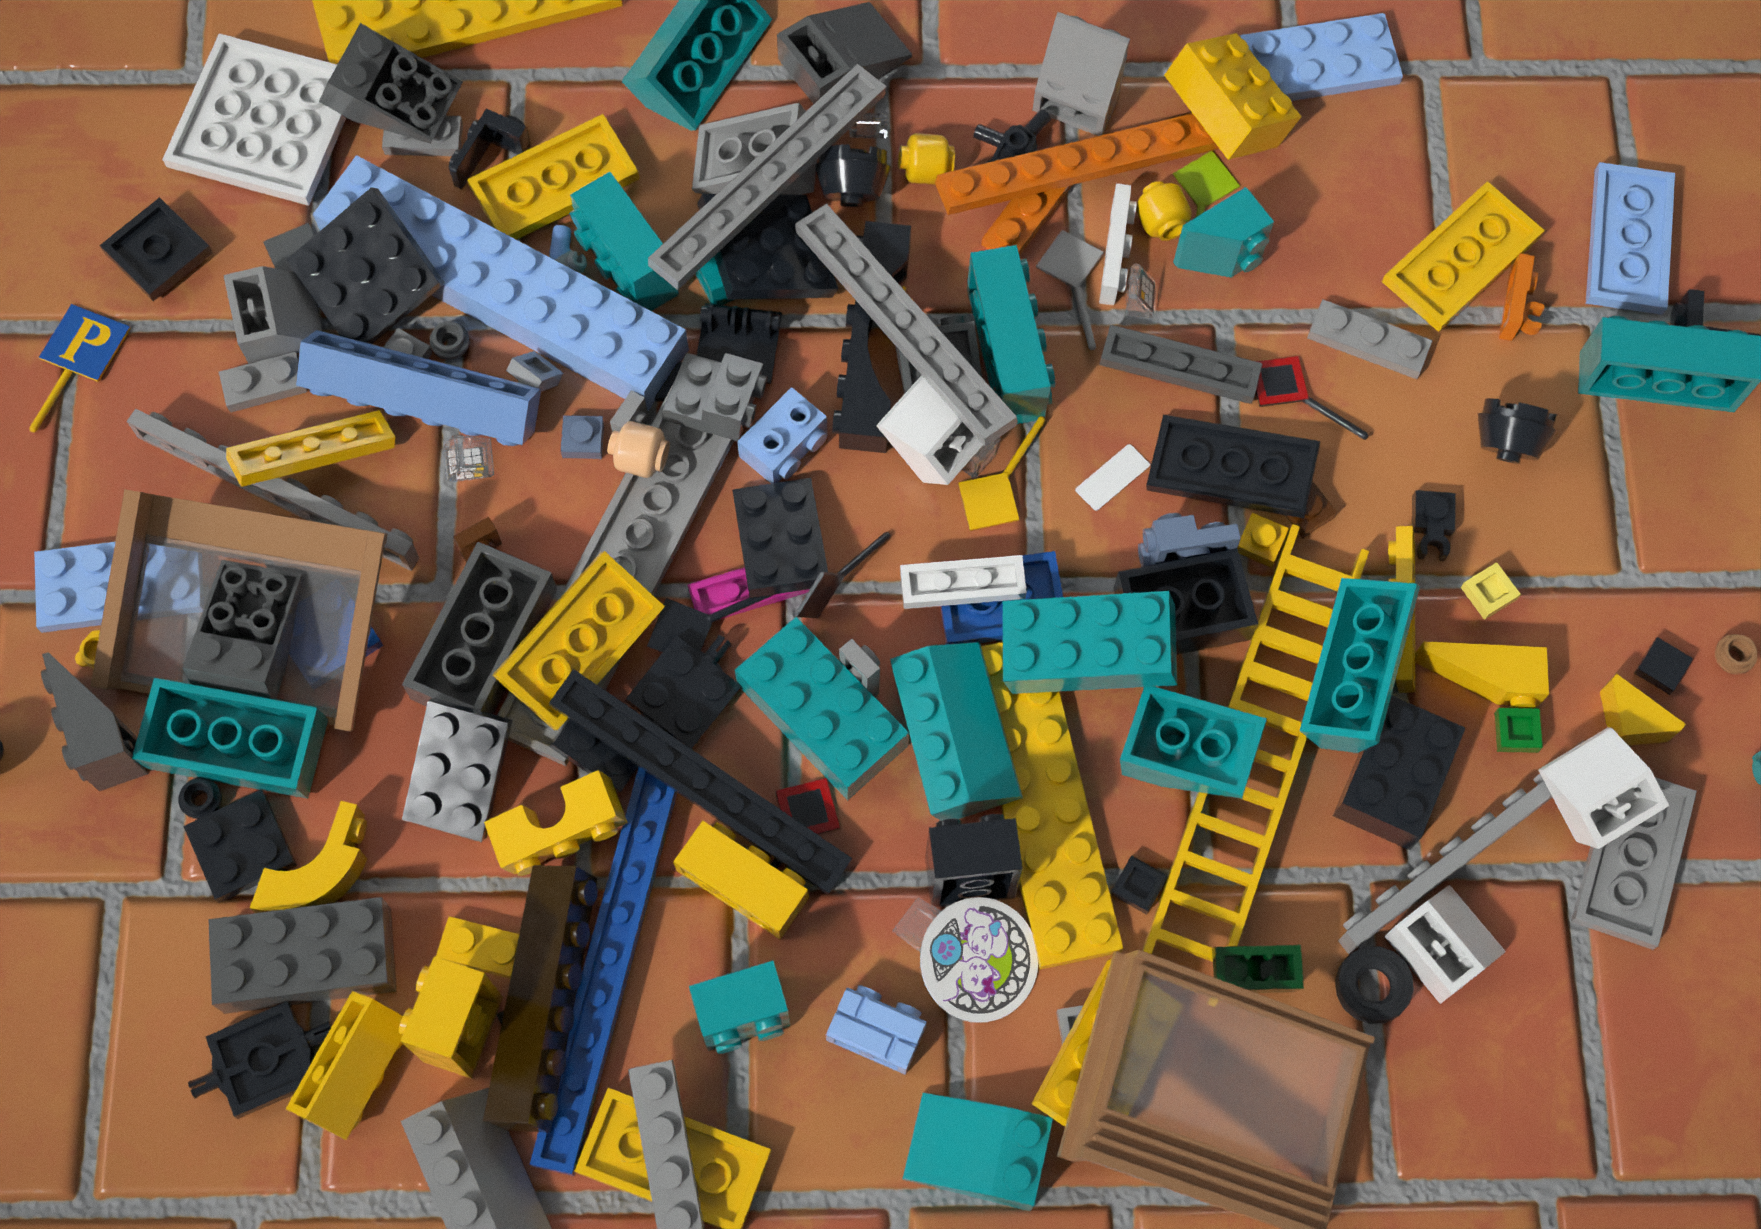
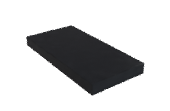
[1146,415,1320,519]

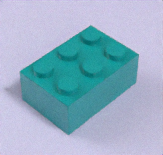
[570,172,679,311]

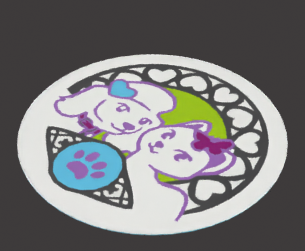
[920,897,1038,1023]

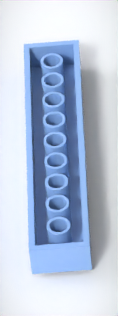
[313,155,689,411]

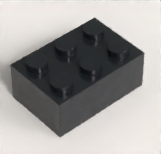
[1113,549,1258,655]
[1333,695,1466,850]
[925,814,1023,908]

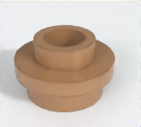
[1715,634,1757,675]

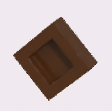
[1285,482,1337,538]
[453,516,502,563]

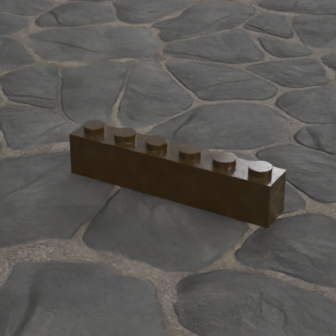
[483,865,598,1133]

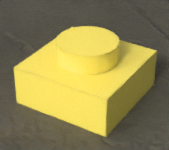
[1461,563,1521,620]

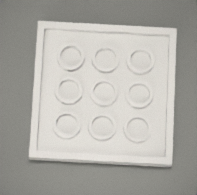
[162,33,346,206]

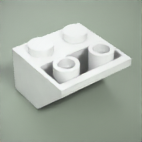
[876,375,983,485]
[1538,727,1669,849]
[1384,885,1506,1004]

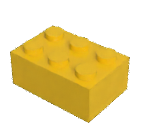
[1164,33,1301,160]
[399,956,503,1079]

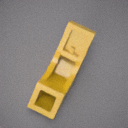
[250,801,367,913]

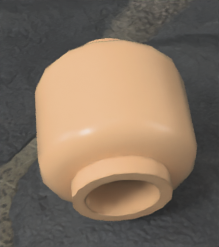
[607,421,670,478]

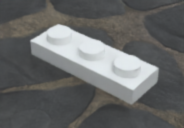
[1099,183,1137,305]
[900,555,1027,609]

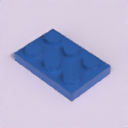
[940,551,1063,644]

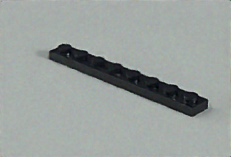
[549,669,852,895]

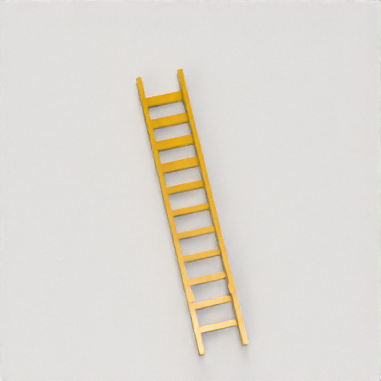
[1142,524,1369,1007]

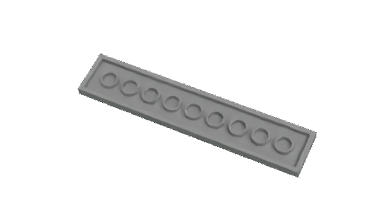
[497,385,735,766]

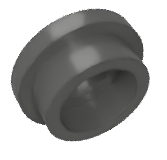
[430,321,470,360]

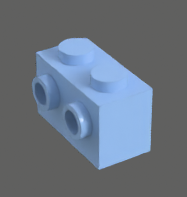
[737,387,828,484]

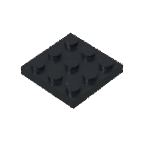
[286,187,445,344]
[697,194,838,299]

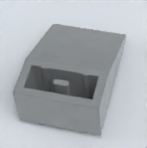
[1032,12,1130,136]

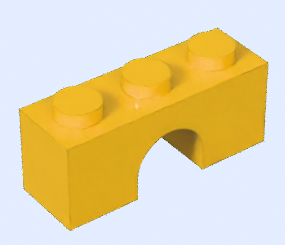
[484,770,628,876]

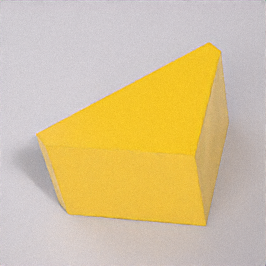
[1600,673,1686,745]

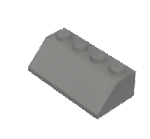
[401,1088,552,1229]

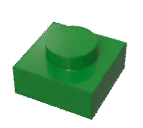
[1494,708,1543,753]

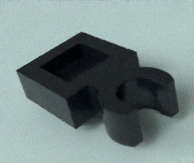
[1412,490,1455,561]

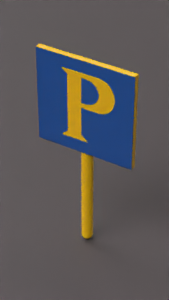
[29,304,131,433]

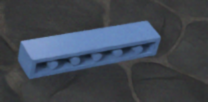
[296,330,541,446]

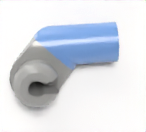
[549,225,587,274]

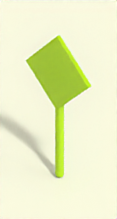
[1173,151,1240,217]

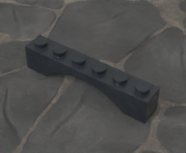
[832,221,912,453]

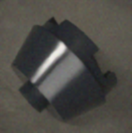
[815,144,891,207]
[1477,398,1557,464]

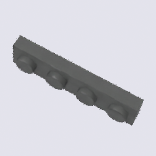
[1100,324,1262,404]

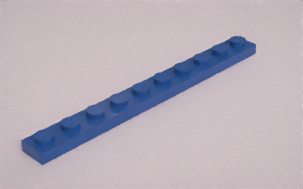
[530,767,677,1176]

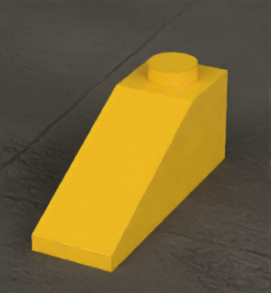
[1415,641,1549,708]

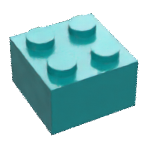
[689,961,791,1054]

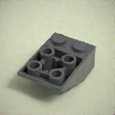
[777,2,912,104]
[319,23,463,144]
[183,560,303,700]
[41,652,148,791]

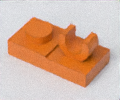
[1499,253,1545,341]

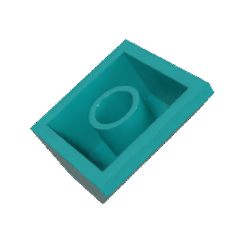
[1173,187,1274,278]

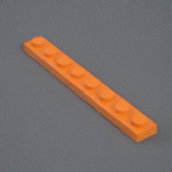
[935,113,1219,215]

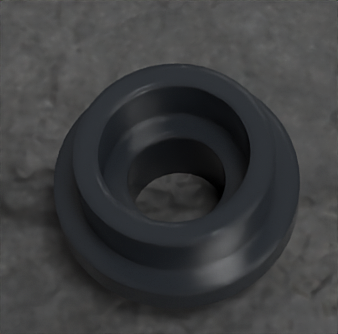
[178,778,222,819]

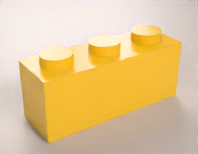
[673,820,809,940]
[286,991,403,1140]

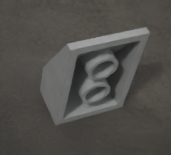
[692,103,817,195]

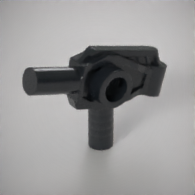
[973,109,1051,163]

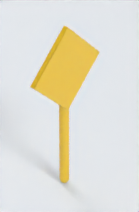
[958,416,1045,531]

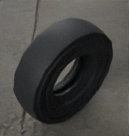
[1335,946,1414,1024]

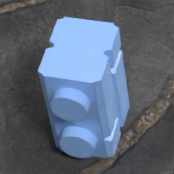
[826,985,926,1075]

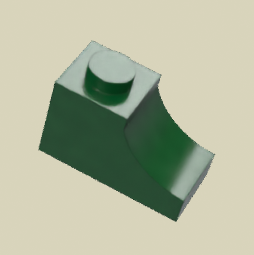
[1212,945,1304,993]

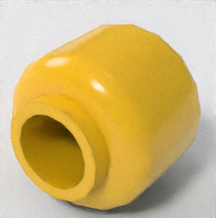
[898,133,955,185]
[1136,181,1192,241]

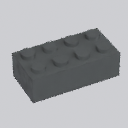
[402,542,557,714]
[208,897,397,1014]

